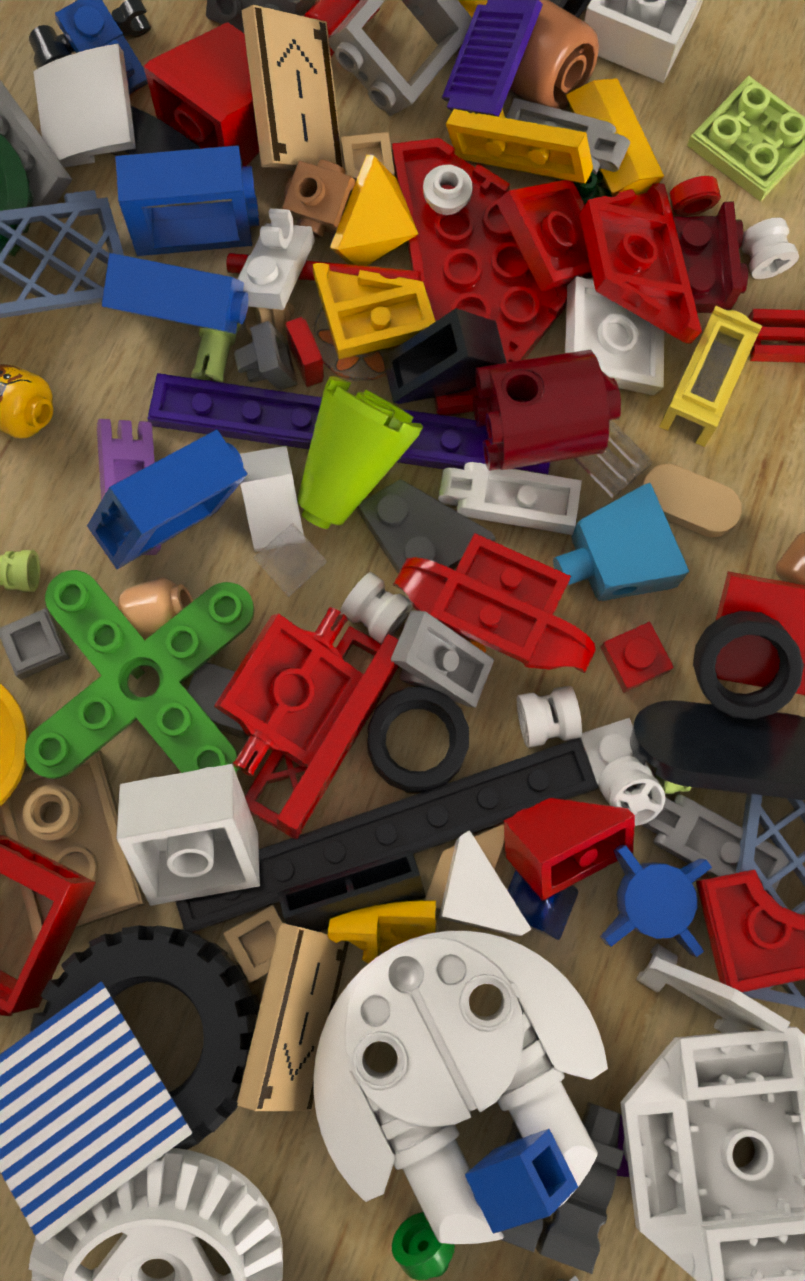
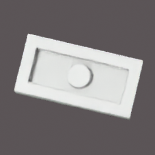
[238,208,315,310]

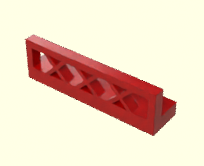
[245,626,400,840]

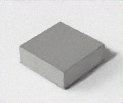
[0,608,70,680]

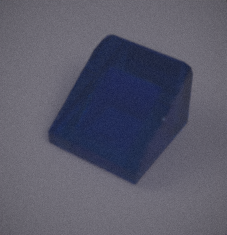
[507,870,578,940]

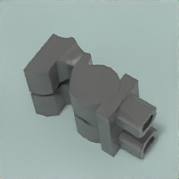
[500,1095,624,1274]

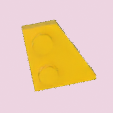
[313,263,436,360]

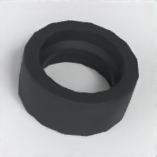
[693,611,804,719]
[367,687,469,793]

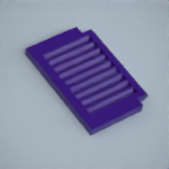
[441,0,543,117]

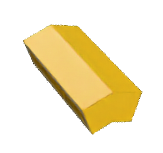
[566,78,664,197]

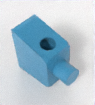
[553,483,689,601]

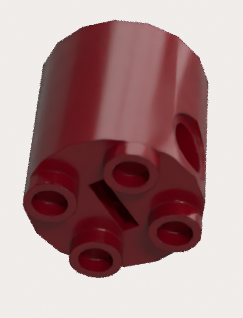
[473,350,621,471]

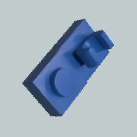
[55,0,148,94]

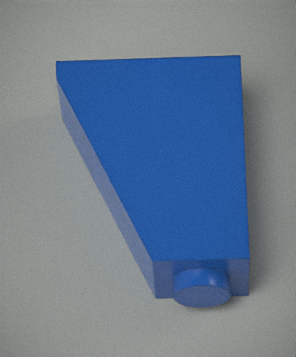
[102,253,249,334]

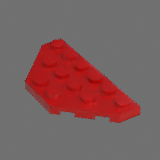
[392,138,567,415]

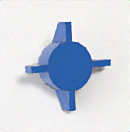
[600,844,712,957]

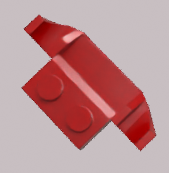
[393,533,596,673]

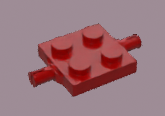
[214,607,363,776]

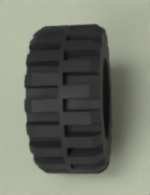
[30,925,260,1150]

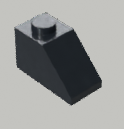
[382,308,507,404]

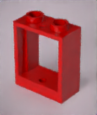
[0,835,96,1016]

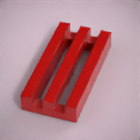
[748,309,805,363]

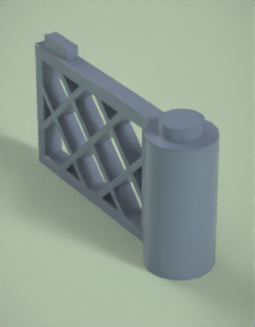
[0,190,124,318]

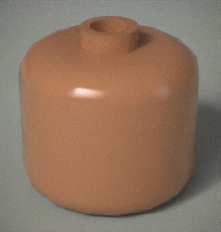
[510,0,599,110]

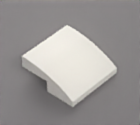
[33,44,136,167]

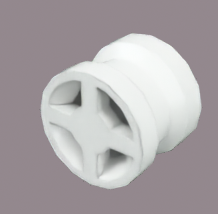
[741,218,799,279]
[599,756,665,826]

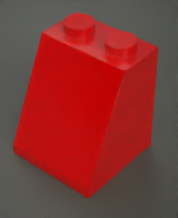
[143,22,259,167]

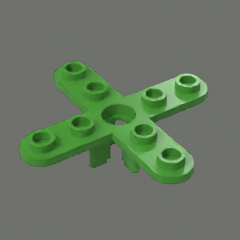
[25,570,255,779]

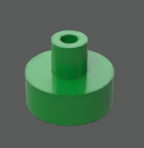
[392,1212,455,1280]

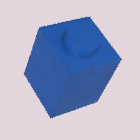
[465,1129,578,1234]

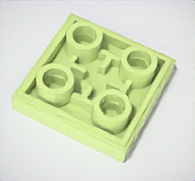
[687,76,805,202]

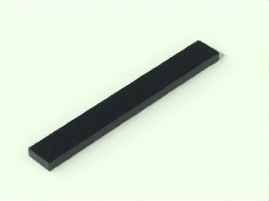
[175,738,599,933]

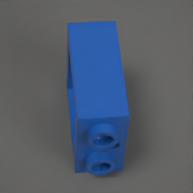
[115,145,260,256]
[87,429,248,569]

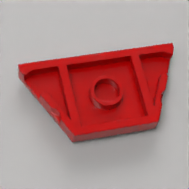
[579,183,702,344]

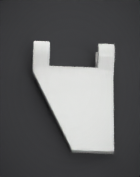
[637,944,790,1033]

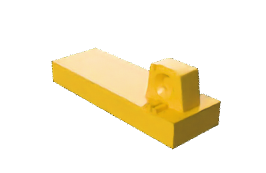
[446,108,593,184]

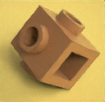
[282,159,356,238]

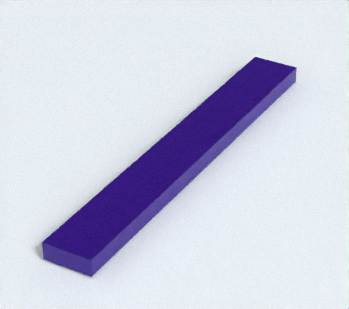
[147,373,550,475]

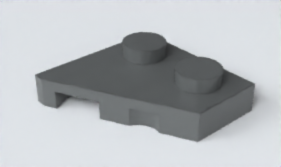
[357,479,496,574]

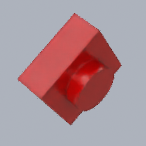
[600,621,674,693]

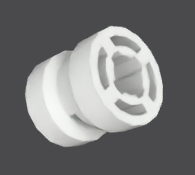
[340,572,413,644]
[517,686,582,748]

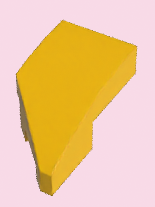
[328,901,437,964]

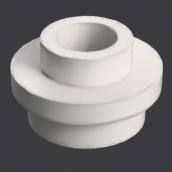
[423,165,473,215]

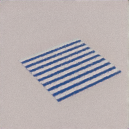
[0,981,192,1246]

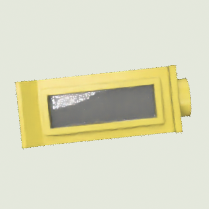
[659,306,762,447]

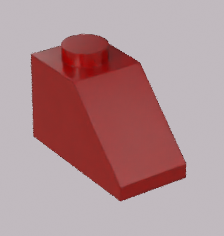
[504,798,635,901]

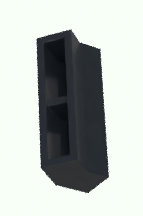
[278,849,426,932]

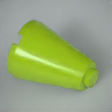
[297,376,423,529]

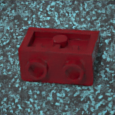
[673,201,748,313]

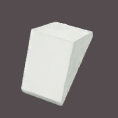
[240,446,305,552]
[439,830,531,936]

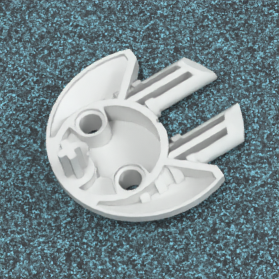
[313,930,608,1244]

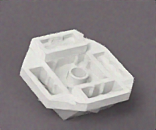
[620,1026,805,1281]

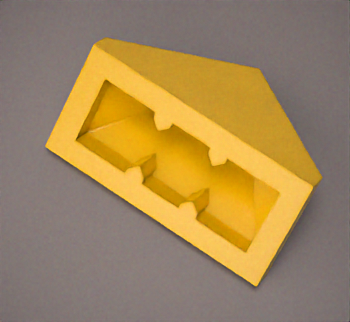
[330,154,418,266]

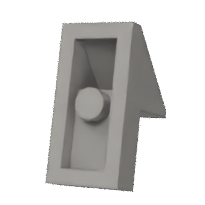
[391,611,494,708]

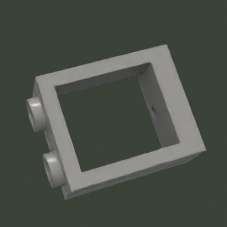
[328,0,472,116]

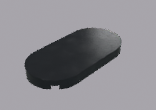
[630,700,805,800]

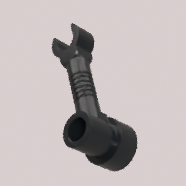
[29,0,151,69]

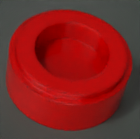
[669,176,721,216]

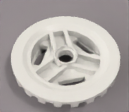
[29,1148,283,1281]

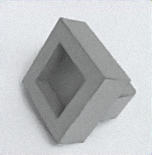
[234,321,297,391]

